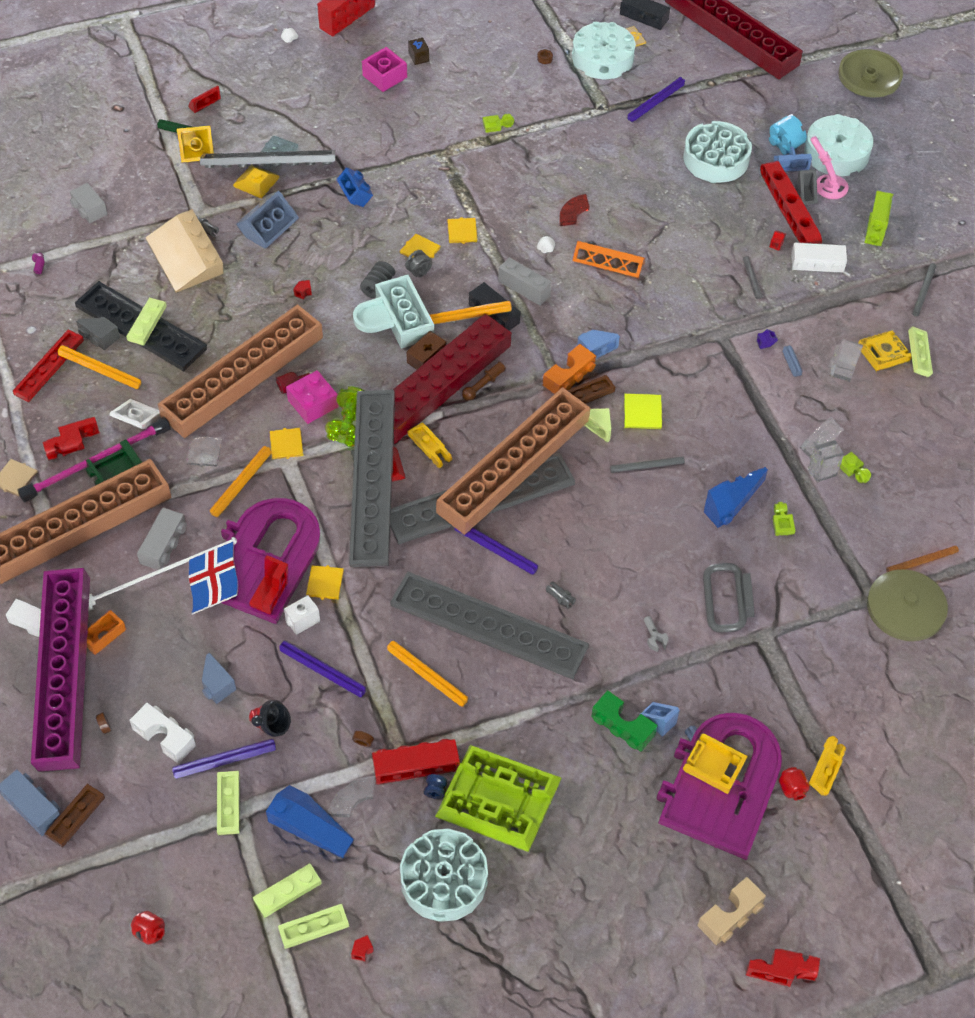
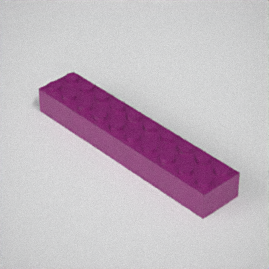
[31,568,90,772]

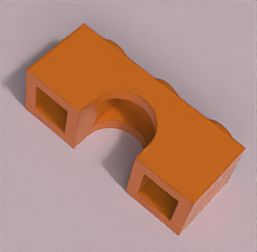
[543,344,596,394]

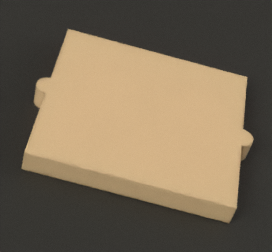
[0,459,38,496]

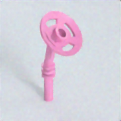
[810,136,849,199]

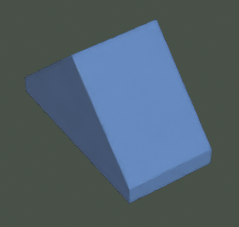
[639,702,680,737]

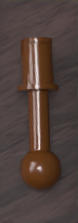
[462,361,506,401]

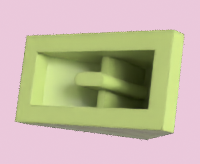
[584,408,611,443]

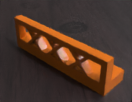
[572,241,646,278]

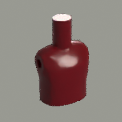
[276,372,310,394]

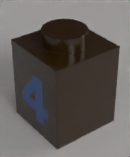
[408,37,430,65]

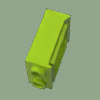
[864,191,894,246]

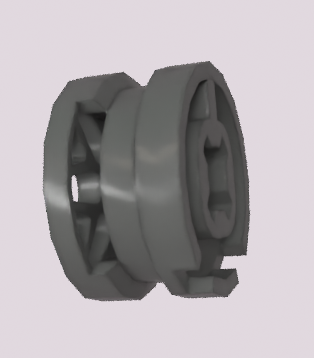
[405,250,432,278]

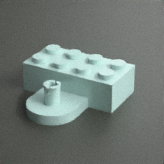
[353,275,434,349]

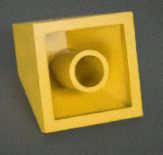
[177,126,214,163]
[233,164,280,199]

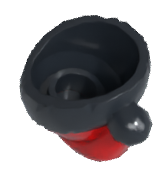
[249,700,291,737]

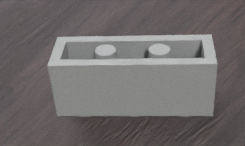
[498,257,552,306]
[137,508,187,570]

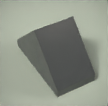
[795,169,818,204]

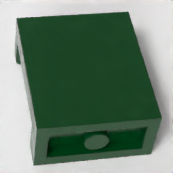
[85,439,142,486]

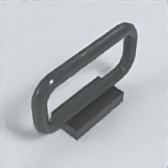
[703,563,755,633]

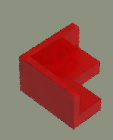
[249,555,288,615]

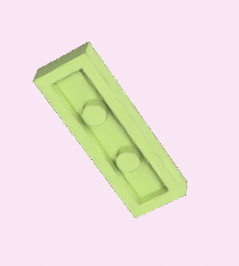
[127,297,167,345]
[908,326,933,377]
[217,771,240,835]
[253,863,322,918]
[278,904,349,949]

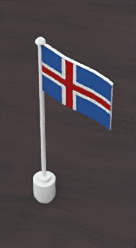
[88,537,238,615]

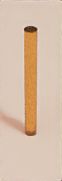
[886,545,959,572]

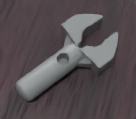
[644,616,668,652]

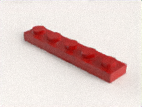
[13,329,84,402]

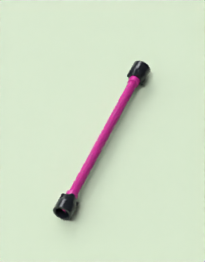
[17,417,171,503]

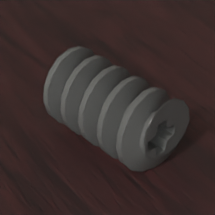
[360,261,396,298]

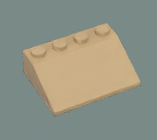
[146,209,223,293]

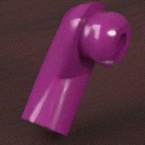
[32,252,45,274]

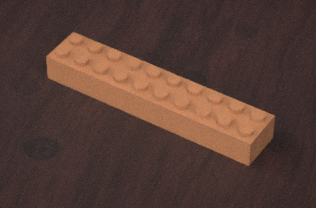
[158,304,323,439]
[436,387,591,535]
[0,459,172,584]

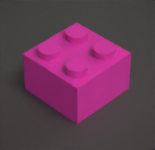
[362,47,407,92]
[286,370,338,424]

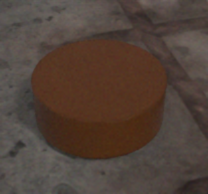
[537,49,553,64]
[96,712,112,734]
[352,731,374,747]

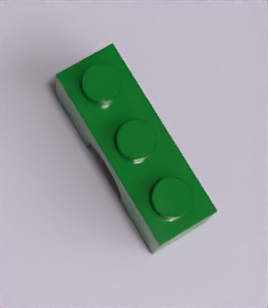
[591,690,658,752]

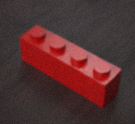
[372,739,460,785]

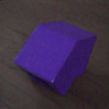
[756,329,778,349]

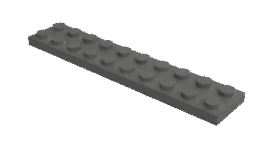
[349,389,395,567]
[390,452,575,545]
[390,571,589,680]

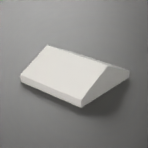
[110,399,160,429]

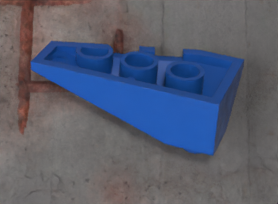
[704,467,768,528]
[266,785,354,858]

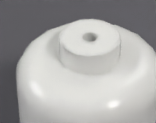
[281,28,298,43]
[537,236,555,253]

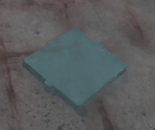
[261,135,299,164]

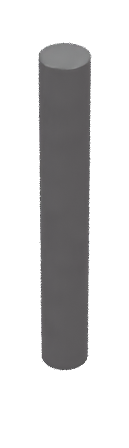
[743,256,762,299]

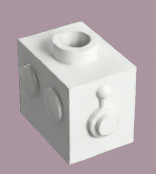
[284,595,320,635]

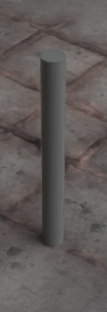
[912,263,936,317]
[610,457,685,473]

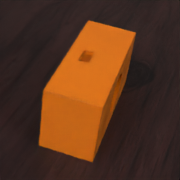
[87,610,126,655]

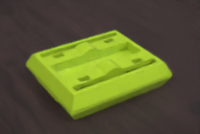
[435,745,562,852]

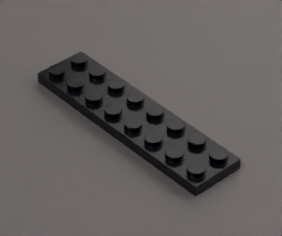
[75,281,207,372]

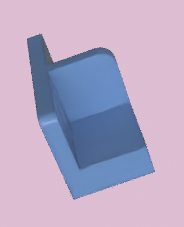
[774,147,812,172]

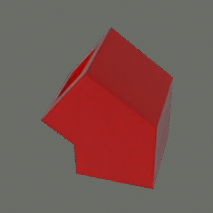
[769,230,786,251]
[293,280,312,300]
[351,935,373,961]

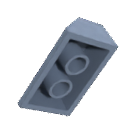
[236,190,299,249]

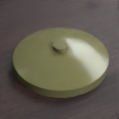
[838,49,903,98]
[867,569,948,641]

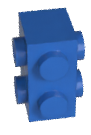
[336,167,373,207]

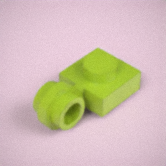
[482,114,514,133]
[837,452,871,483]
[772,502,795,536]

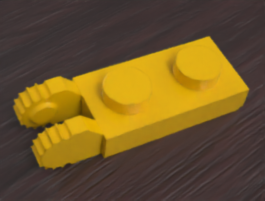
[407,422,452,468]
[809,736,846,795]

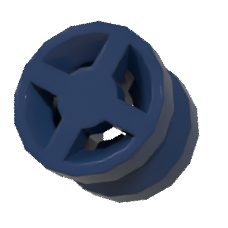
[424,774,447,799]

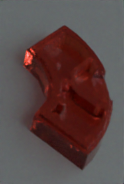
[559,194,590,226]

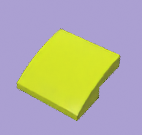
[624,394,662,429]

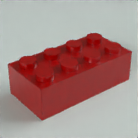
[317,0,375,37]

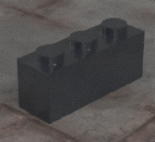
[620,0,670,30]
[468,282,521,331]

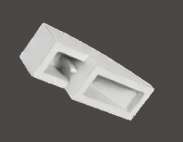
[6,599,41,637]

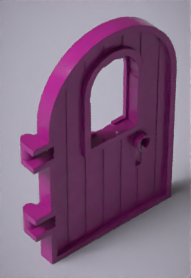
[221,498,320,624]
[656,713,782,860]

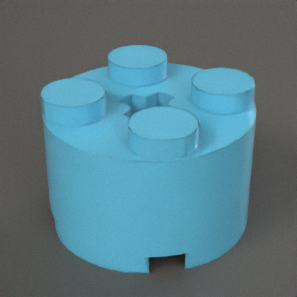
[769,115,807,155]

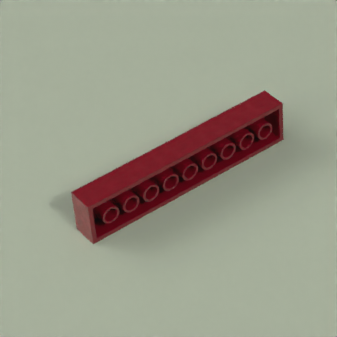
[665,0,803,79]
[394,314,512,444]

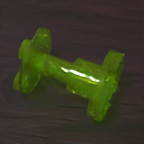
[325,386,365,447]

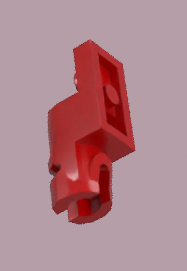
[42,416,99,461]
[746,949,820,987]

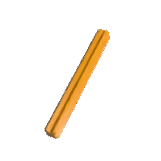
[429,301,512,324]
[58,345,141,389]
[210,446,272,517]
[387,641,468,707]

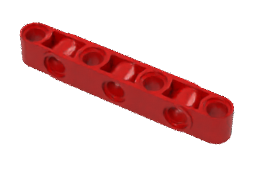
[760,161,822,244]

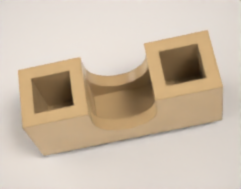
[698,877,766,945]

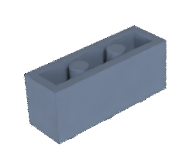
[0,770,61,836]

